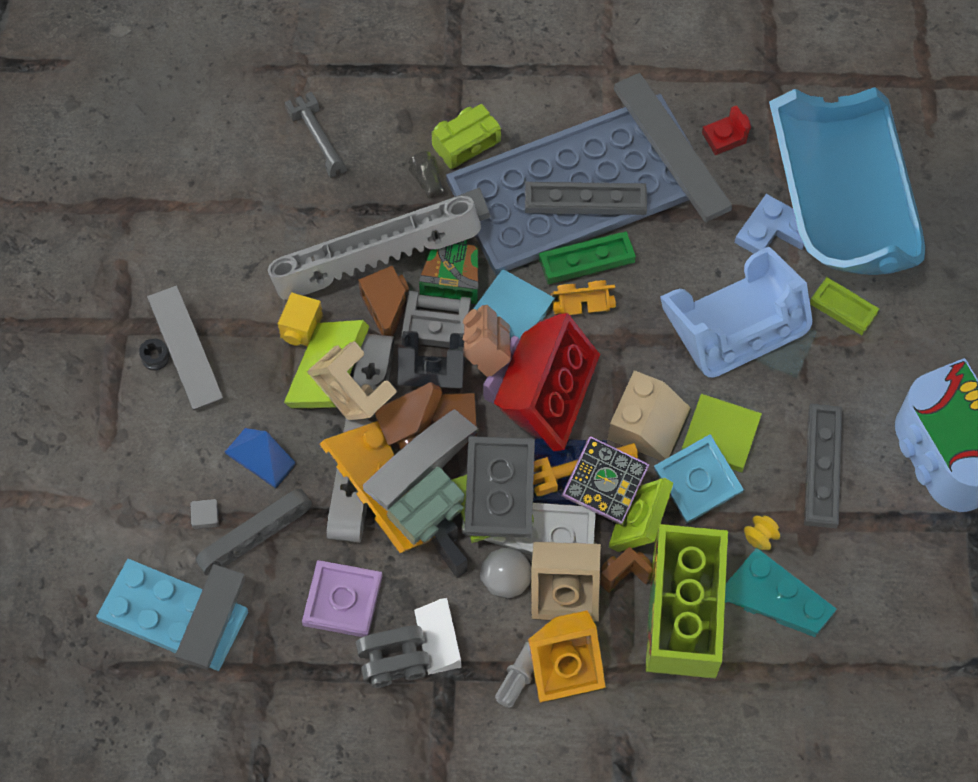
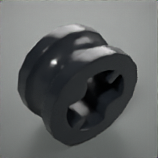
[139,338,169,370]

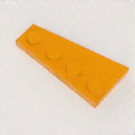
[319,421,432,553]

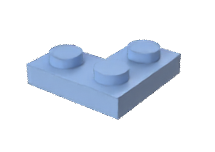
[734,194,804,254]

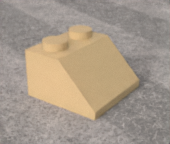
[608,370,691,461]
[531,542,601,622]

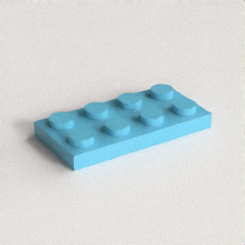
[96,559,248,671]

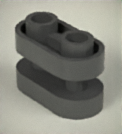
[356,625,431,688]

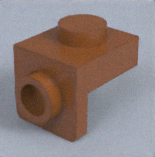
[600,547,653,593]

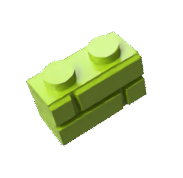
[432,104,501,169]

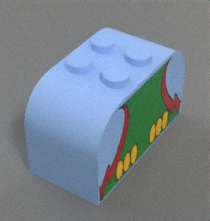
[895,358,978,512]

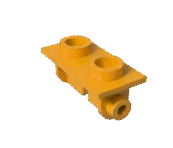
[550,280,616,315]

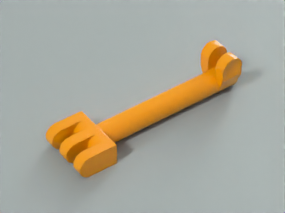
[533,443,638,496]

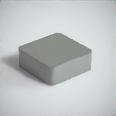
[191,499,219,529]

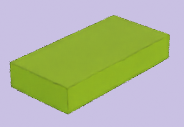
[810,277,880,336]

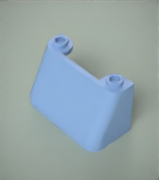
[660,247,812,377]

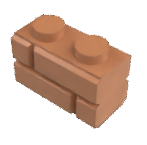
[463,305,511,377]

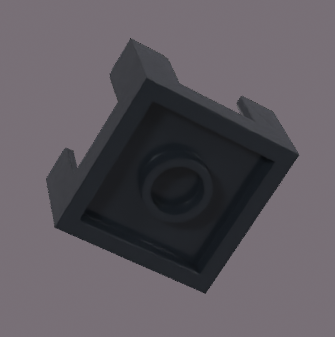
[398,331,465,388]

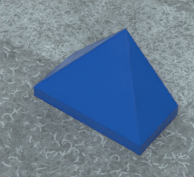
[225,428,296,489]

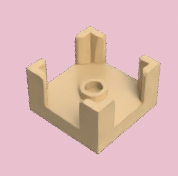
[307,341,397,421]

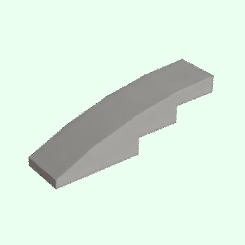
[147,285,223,410]
[363,409,478,511]

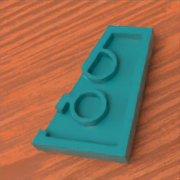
[725,548,837,637]

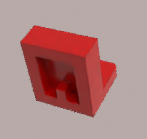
[702,105,751,155]

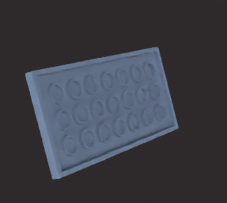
[446,94,693,276]

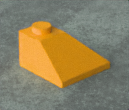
[528,610,606,702]

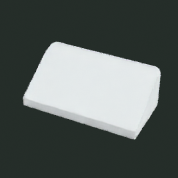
[414,598,461,675]

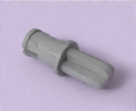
[495,642,533,708]

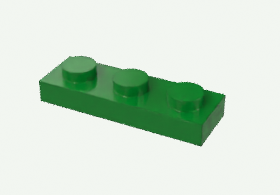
[539,231,636,285]

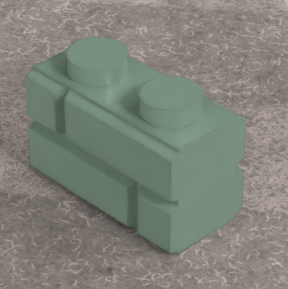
[387,466,465,545]

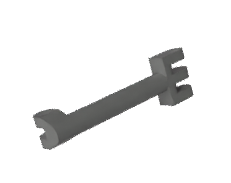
[284,92,347,178]

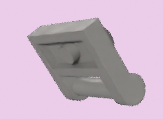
[401,291,471,348]

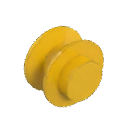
[744,516,780,551]

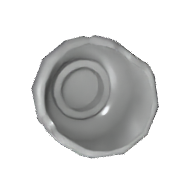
[480,548,531,598]

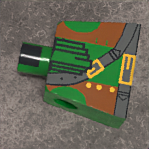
[419,239,478,304]

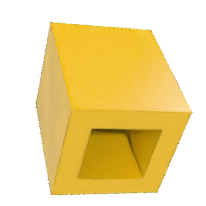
[278,292,323,346]

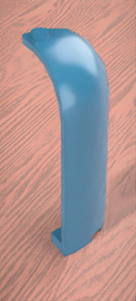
[769,87,925,275]

